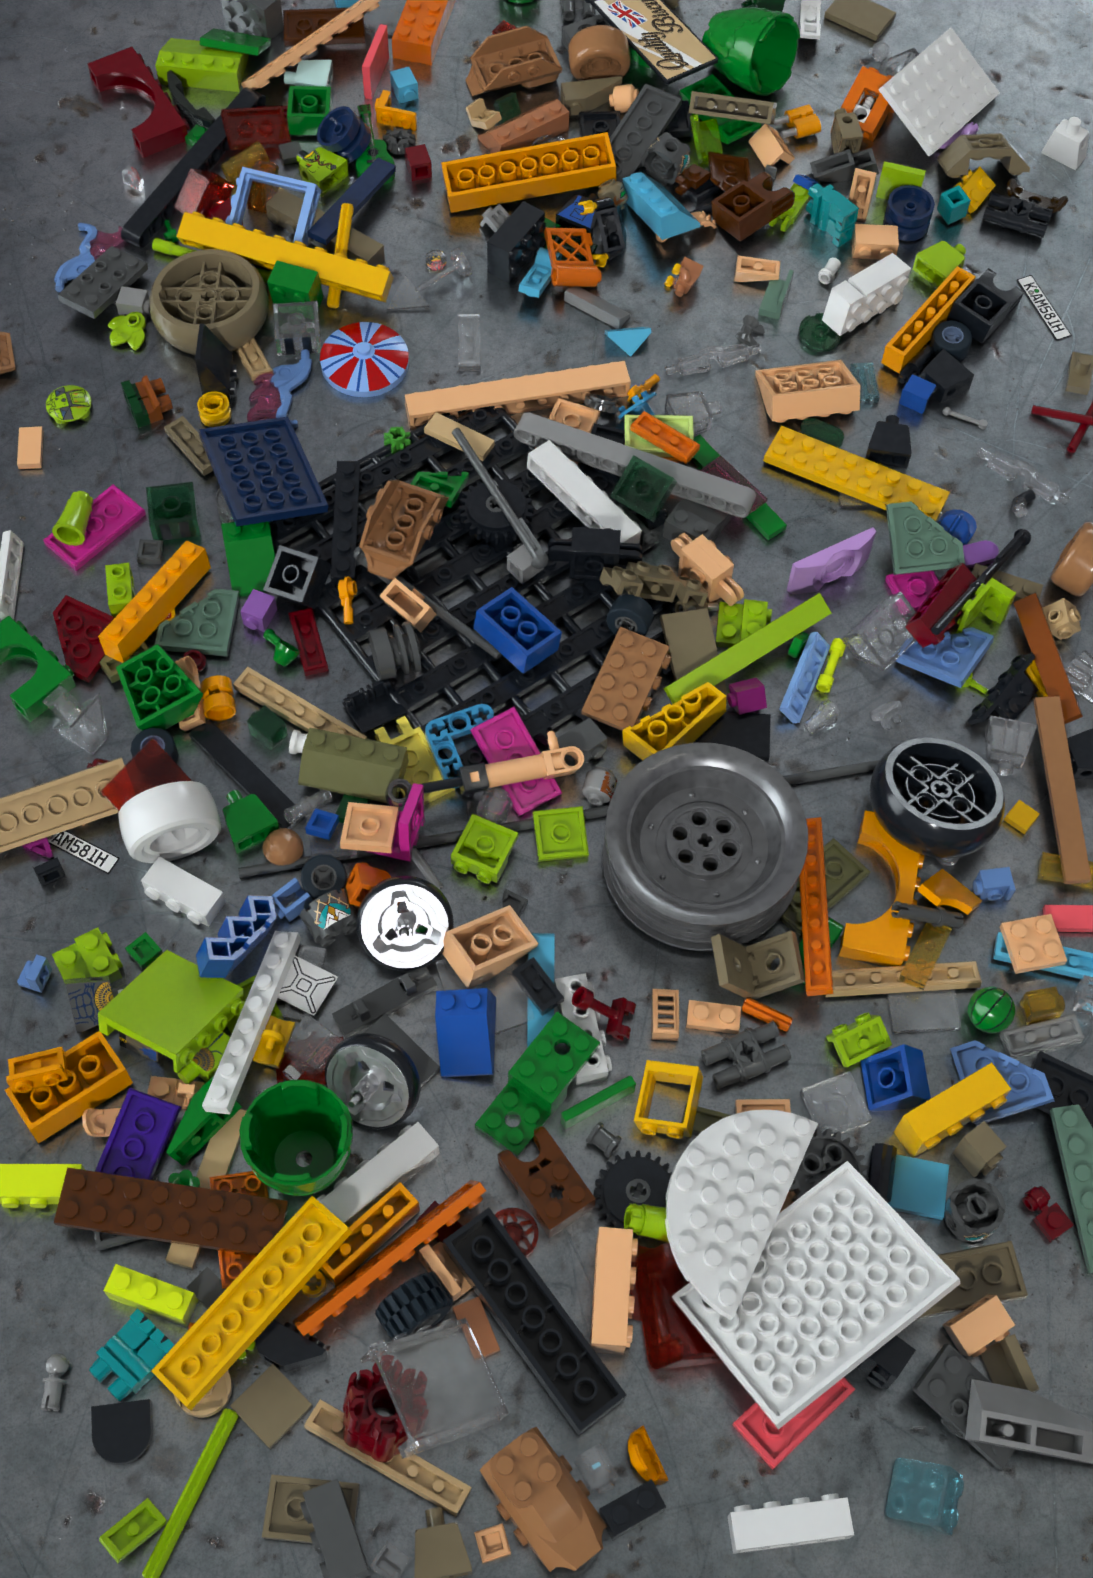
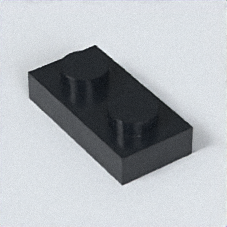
[512,957,564,1016]

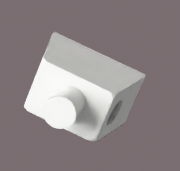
[1042,117,1089,170]

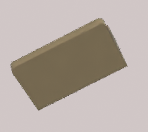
[979,1334,1039,1393]

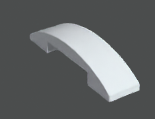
[799,0,822,40]

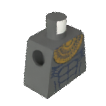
[65,976,128,1033]

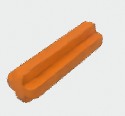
[742,997,793,1031]

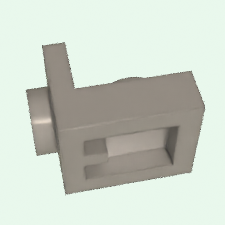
[479,204,510,232]

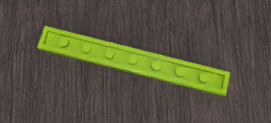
[663,593,831,704]

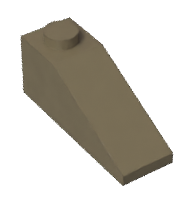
[561,76,622,116]

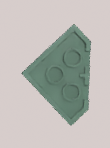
[886,501,965,575]
[155,589,240,657]

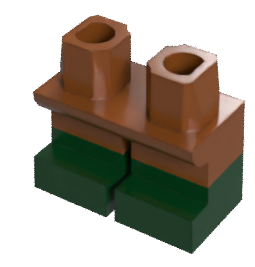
[121,375,173,428]

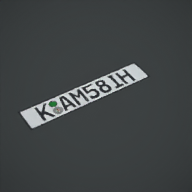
[1017,275,1072,340]
[48,831,120,874]

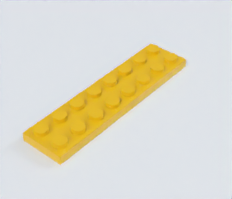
[763,425,950,521]
[151,1196,352,1410]

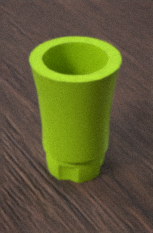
[52,491,93,546]
[624,1204,669,1243]

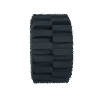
[375,1272,454,1344]

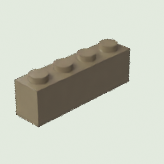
[689,91,777,124]

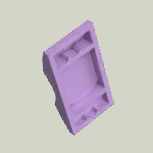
[787,527,876,594]

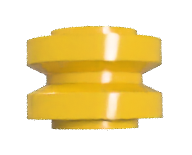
[197,391,232,427]

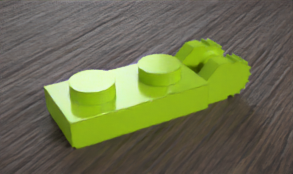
[769,183,811,232]

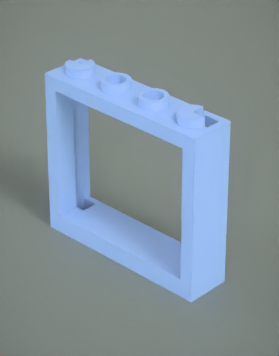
[225,167,321,245]

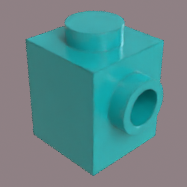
[937,185,971,225]

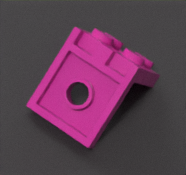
[365,783,425,862]

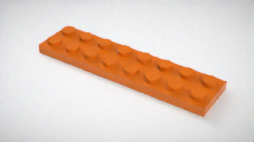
[292,1180,486,1337]

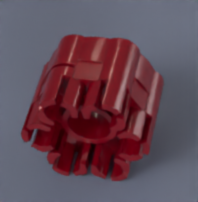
[343,1356,428,1462]

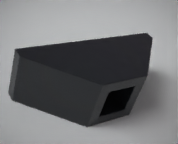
[255,1317,328,1372]

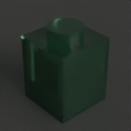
[247,705,288,750]

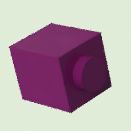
[727,678,767,715]

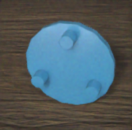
[618,390,657,420]

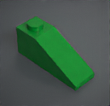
[166,1077,242,1166]

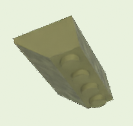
[298,728,408,803]

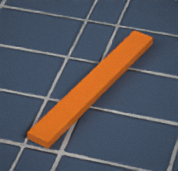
[799,817,834,996]

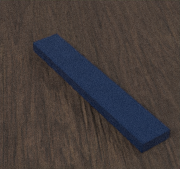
[308,158,396,245]

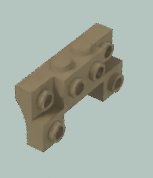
[599,561,708,607]

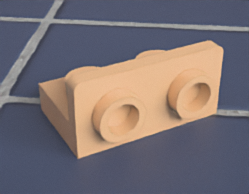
[418,1242,472,1302]

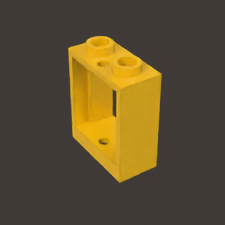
[634,1060,703,1139]

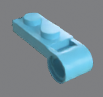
[518,247,562,298]

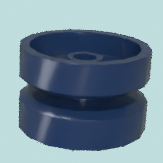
[317,106,371,163]
[883,185,935,241]

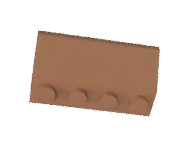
[478,99,569,153]

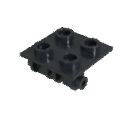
[342,679,407,734]

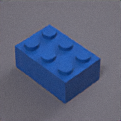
[473,587,562,674]

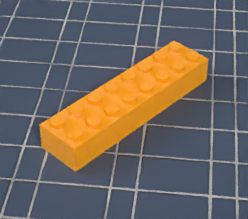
[441,132,616,213]

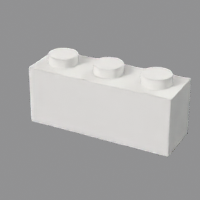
[141,856,226,927]

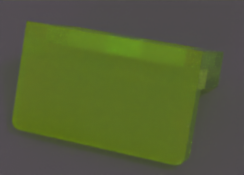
[690,114,723,163]

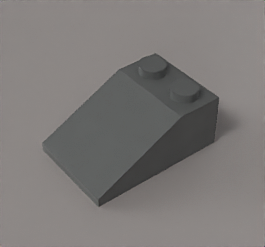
[663,499,733,542]

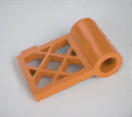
[544,228,602,287]

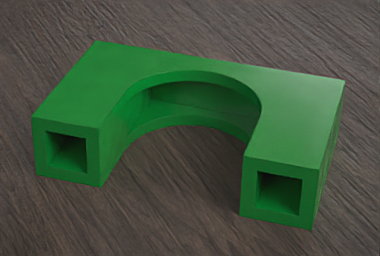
[0,616,76,723]

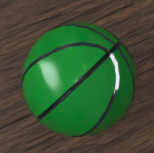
[968,986,1015,1033]

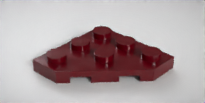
[53,595,115,683]

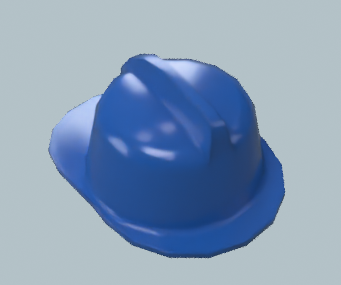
[937,509,977,545]

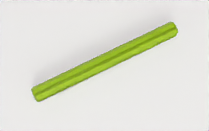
[142,1408,238,1578]

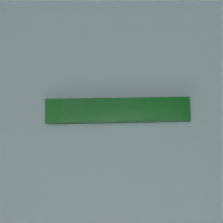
[691,434,787,540]

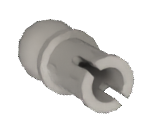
[40,1353,69,1411]

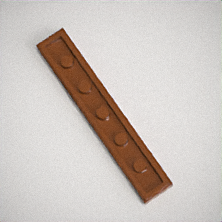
[1013,593,1083,724]

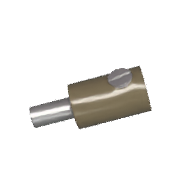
[675,600,719,613]

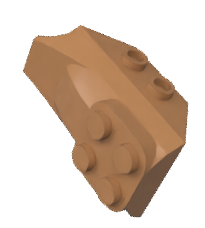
[465,26,562,96]
[359,480,449,580]
[480,1427,608,1572]

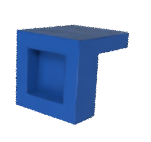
[899,374,936,414]

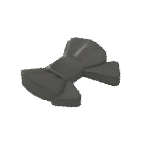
[735,315,765,347]

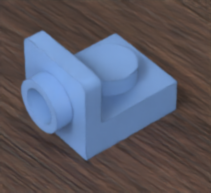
[17,954,53,993]

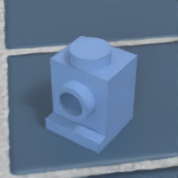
[973,867,1016,901]

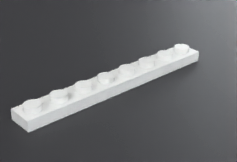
[202,931,301,1114]

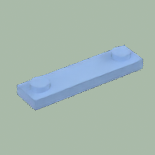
[779,632,830,724]

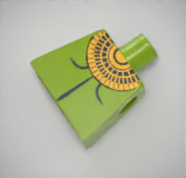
[178,1031,230,1084]

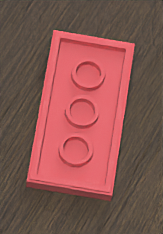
[732,1377,855,1470]

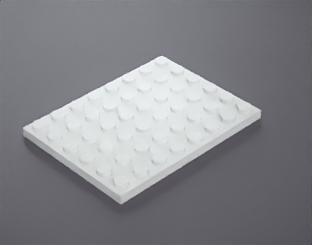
[672,1161,961,1429]

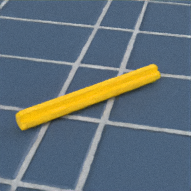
[327,203,354,309]

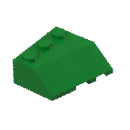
[116,644,203,731]

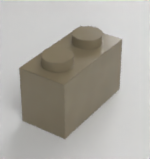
[953,1121,1007,1178]

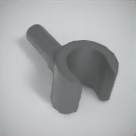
[764,165,777,191]

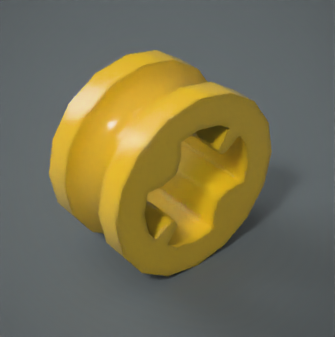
[302,1271,327,1298]

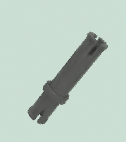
[891,901,964,928]

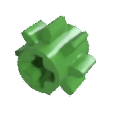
[384,426,411,455]

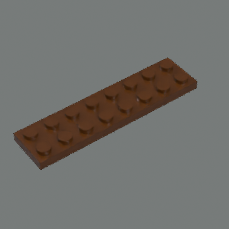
[54,1167,289,1256]

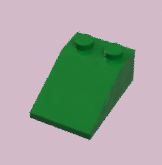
[221,522,275,597]

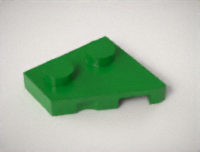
[411,472,469,508]

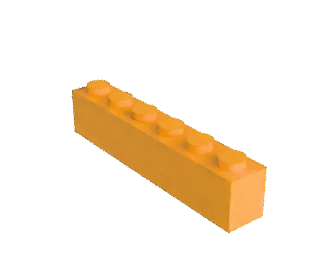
[881,266,976,374]
[98,540,211,663]

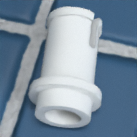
[818,257,841,284]

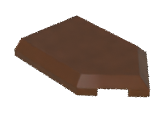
[708,152,751,192]

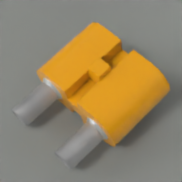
[773,104,821,139]

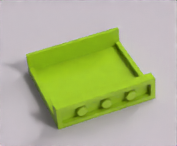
[98,950,245,1073]

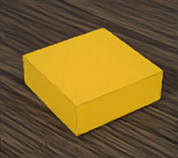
[1004,800,1040,835]

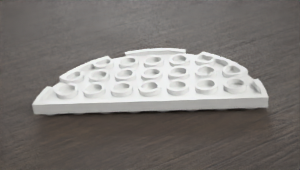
[665,1110,818,1320]

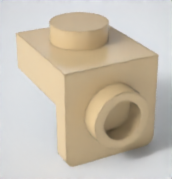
[466,98,502,130]

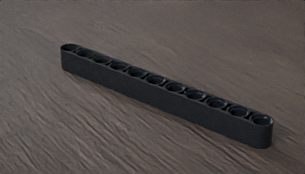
[121,87,266,248]

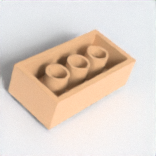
[590,1227,638,1355]

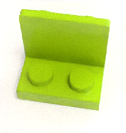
[957,578,1016,633]

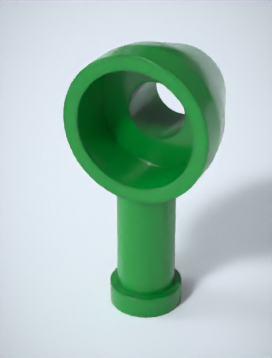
[263,629,300,667]

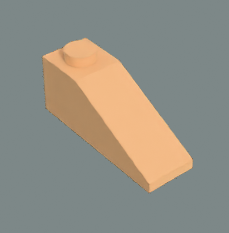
[849,168,877,222]

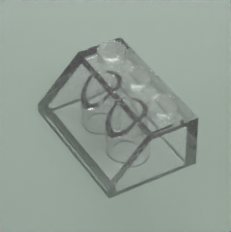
[841,591,916,671]

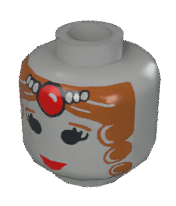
[582,766,617,805]

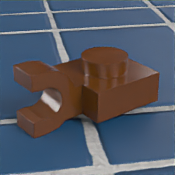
[675,163,710,196]

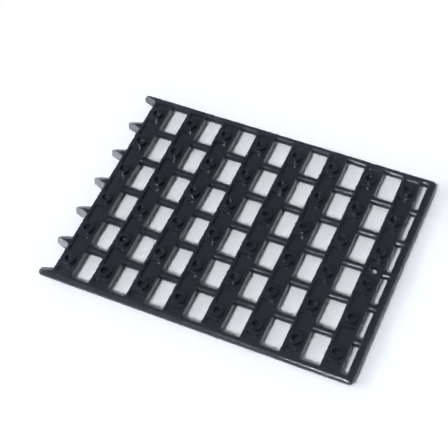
[269,406,676,797]

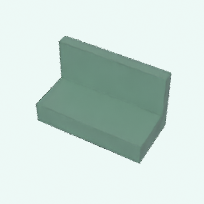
[759,270,794,320]

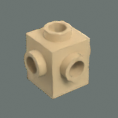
[1043,598,1081,640]

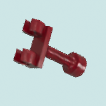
[572,986,636,1040]

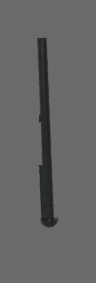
[931,529,1031,635]

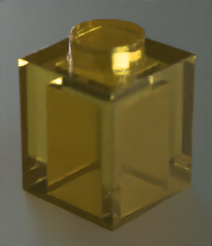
[1020,987,1065,1025]

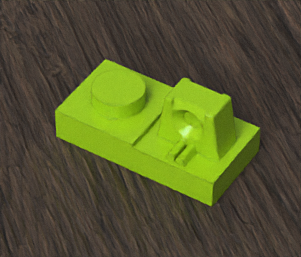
[99,1498,167,1563]

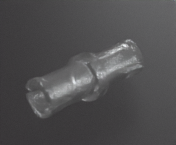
[284,789,332,824]

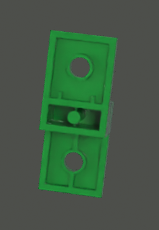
[475,1012,600,1159]

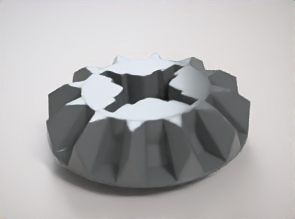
[383,127,416,154]
[584,394,620,413]

